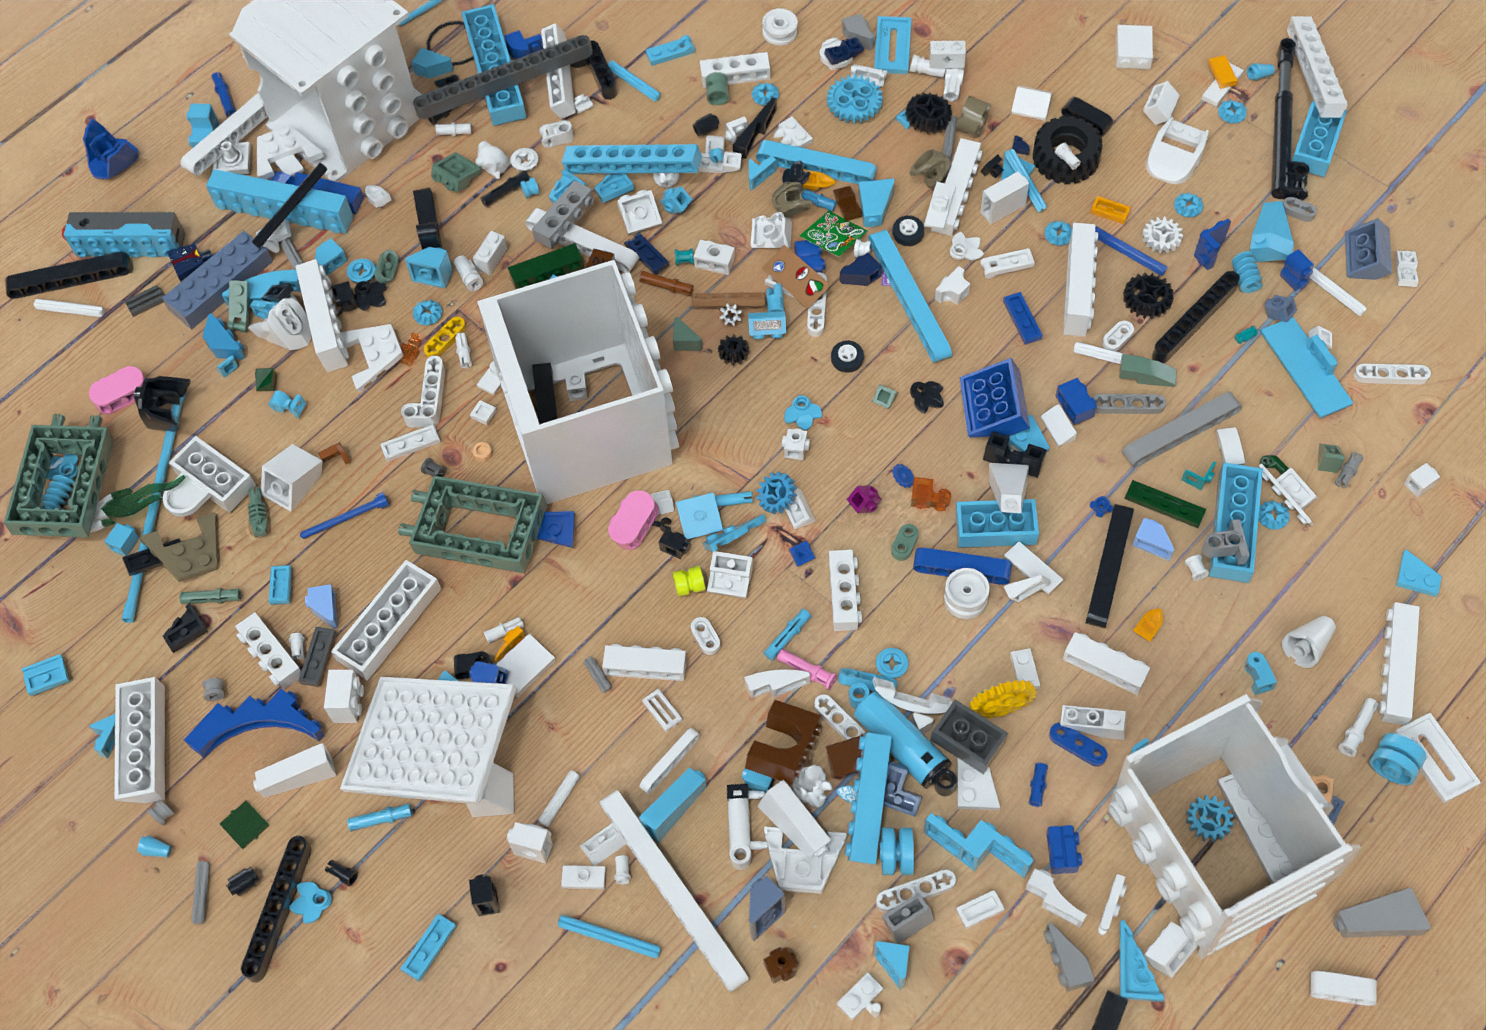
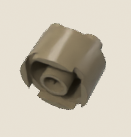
[955,96,992,137]

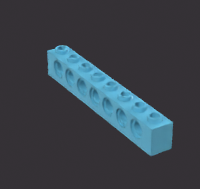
[562,144,702,174]

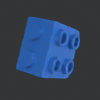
[1194,219,1231,271]

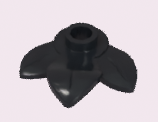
[782,160,810,185]
[355,281,387,311]
[910,381,944,414]

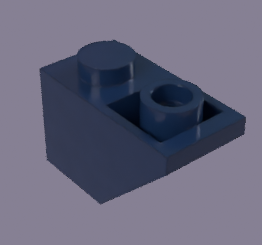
[840,252,882,286]

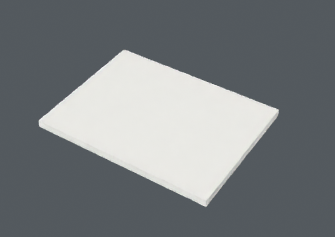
[340,677,517,805]

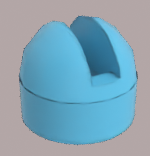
[708,148,723,163]

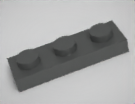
[298,626,336,687]

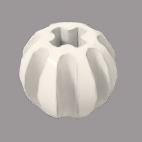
[653,173,679,188]

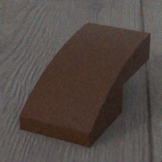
[833,186,862,221]

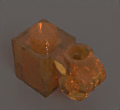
[911,477,951,511]

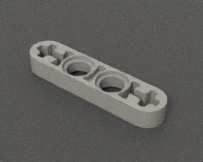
[1093,394,1166,414]

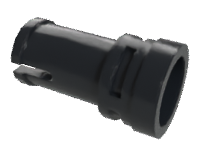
[325,860,358,887]

